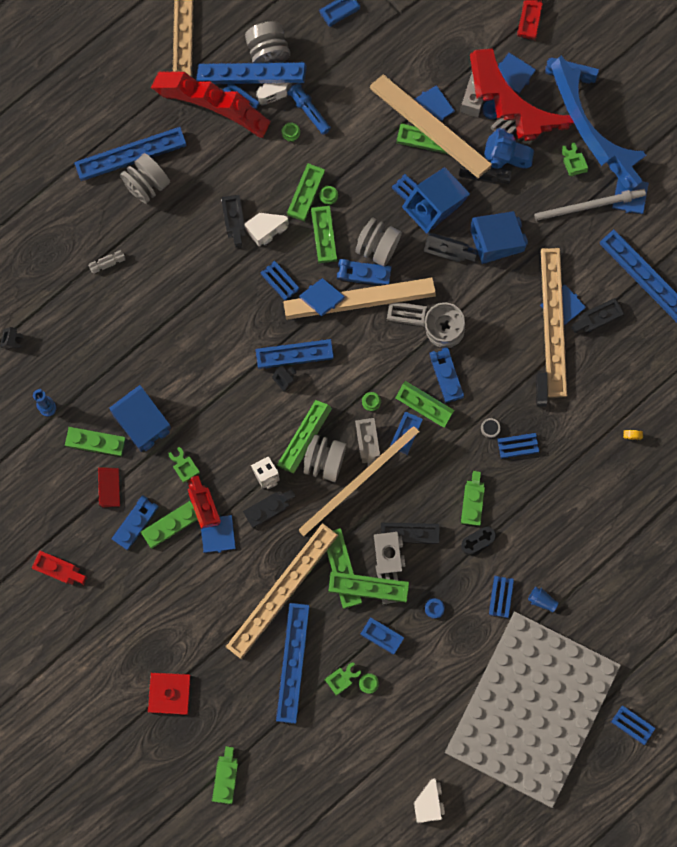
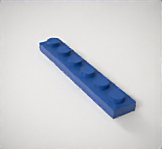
[196,63,307,84]
[74,127,186,181]
[599,230,677,323]
[276,603,309,724]

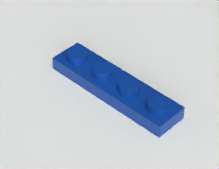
[255,339,333,369]

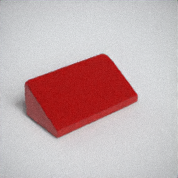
[98,467,120,508]

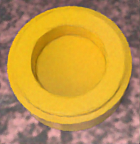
[623,430,643,440]

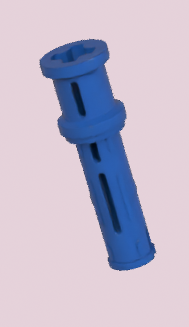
[287,83,331,135]
[33,389,56,417]

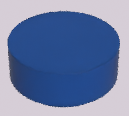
[483,99,497,119]
[425,599,445,619]

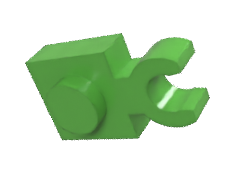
[562,143,588,177]
[169,447,200,483]
[325,662,361,696]

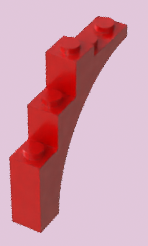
[470,48,574,141]
[151,71,271,137]

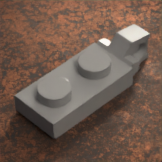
[355,418,380,472]

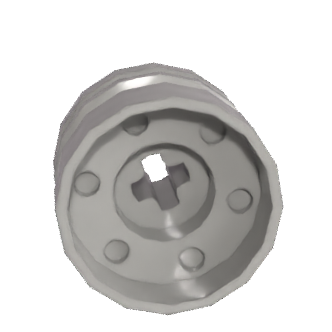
[245,21,290,63]
[120,153,170,204]
[355,217,402,267]
[425,302,465,348]
[304,435,347,482]

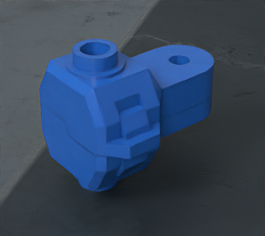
[484,128,534,168]

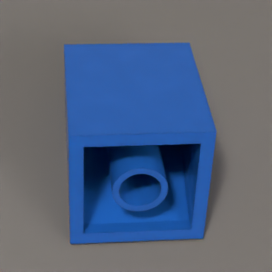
[402,167,470,234]
[470,211,528,264]
[109,385,171,451]

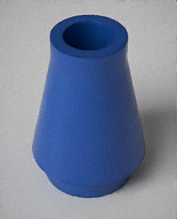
[528,587,559,612]

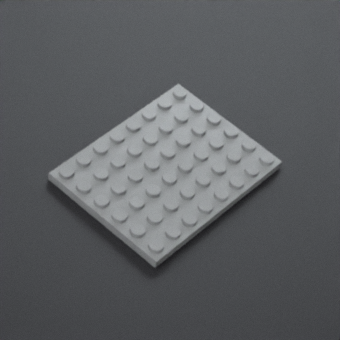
[445,611,620,808]

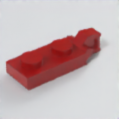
[517,0,542,40]
[188,476,221,529]
[32,551,87,585]

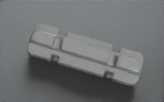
[89,250,125,274]

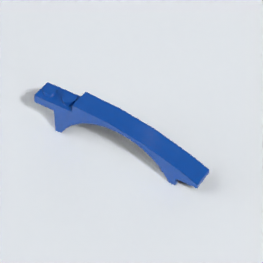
[551,56,646,191]

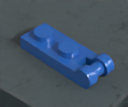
[545,58,599,83]
[337,259,391,286]
[429,347,464,403]
[111,495,159,551]

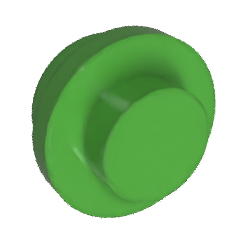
[282,123,300,141]
[319,186,338,205]
[362,392,381,411]
[359,674,379,694]

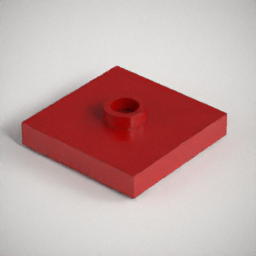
[148,673,191,715]

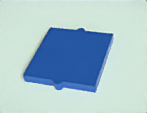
[498,53,536,94]
[414,86,454,122]
[612,178,649,214]
[299,278,345,316]
[540,285,586,325]
[201,515,236,553]

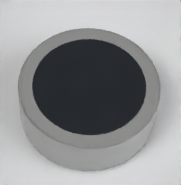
[481,418,500,438]

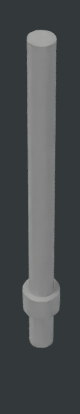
[534,189,646,221]

